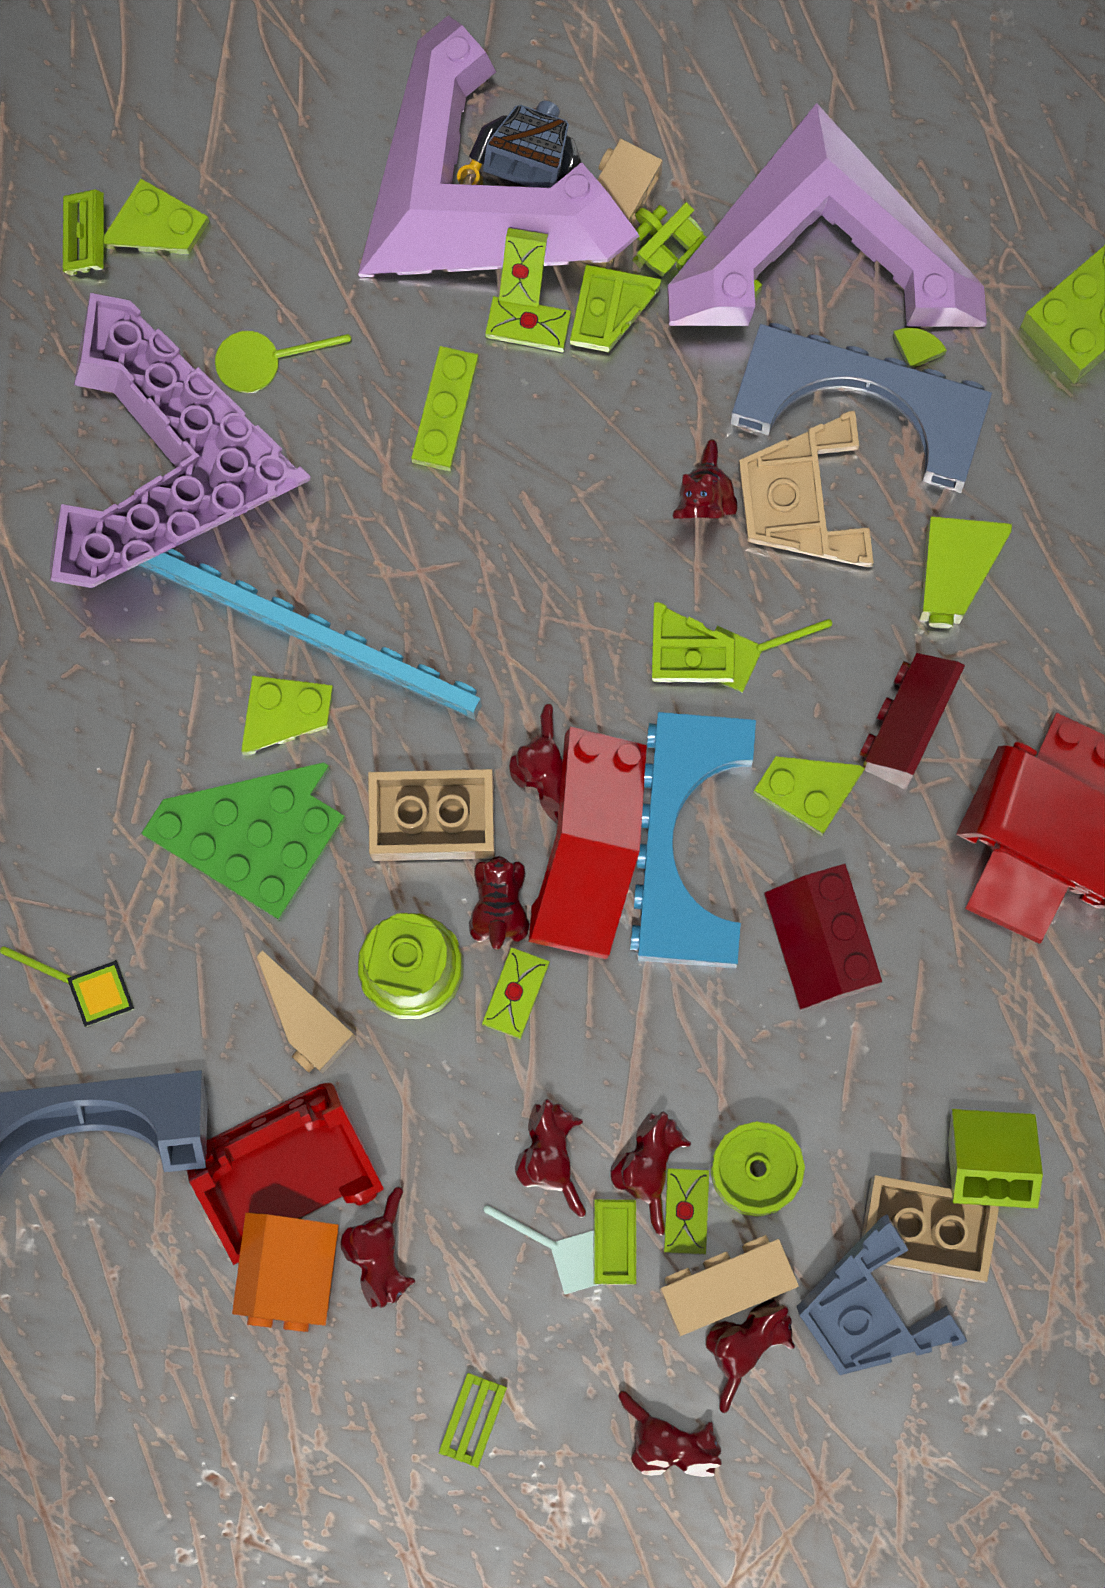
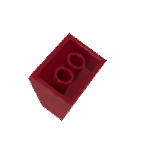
[859,653,965,790]
[764,864,882,1011]

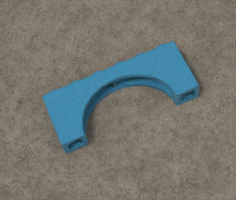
[630,712,756,969]

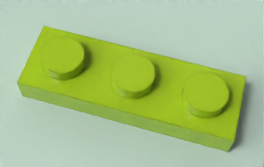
[411,346,479,472]

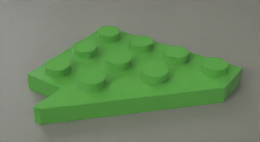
[141,762,346,921]

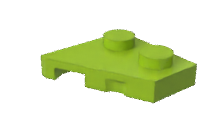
[104,179,210,254]
[570,265,661,352]
[652,602,735,682]
[241,675,334,755]
[753,756,865,836]

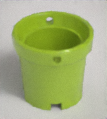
[358,913,464,1019]

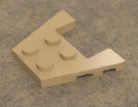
[739,411,874,567]

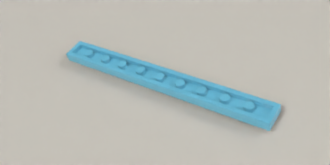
[139,549,482,720]

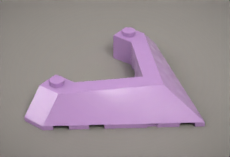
[358,15,640,278]
[667,103,987,327]
[50,293,311,588]

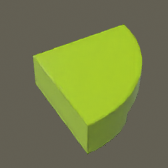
[893,328,947,369]

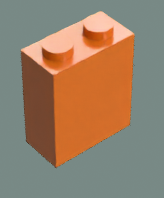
[232,1213,339,1332]

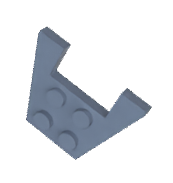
[796,1214,967,1375]

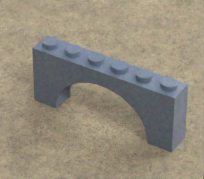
[730,323,992,493]
[0,1070,208,1177]

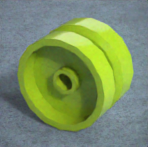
[710,1121,805,1217]

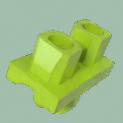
[632,202,704,277]

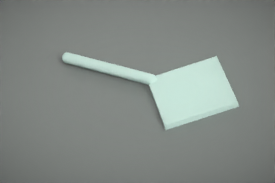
[483,1205,596,1295]

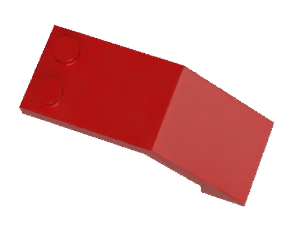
[965,712,1105,944]
[528,726,647,959]

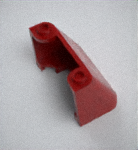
[956,742,1105,909]
[186,1083,384,1265]

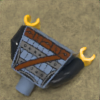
[457,101,581,188]

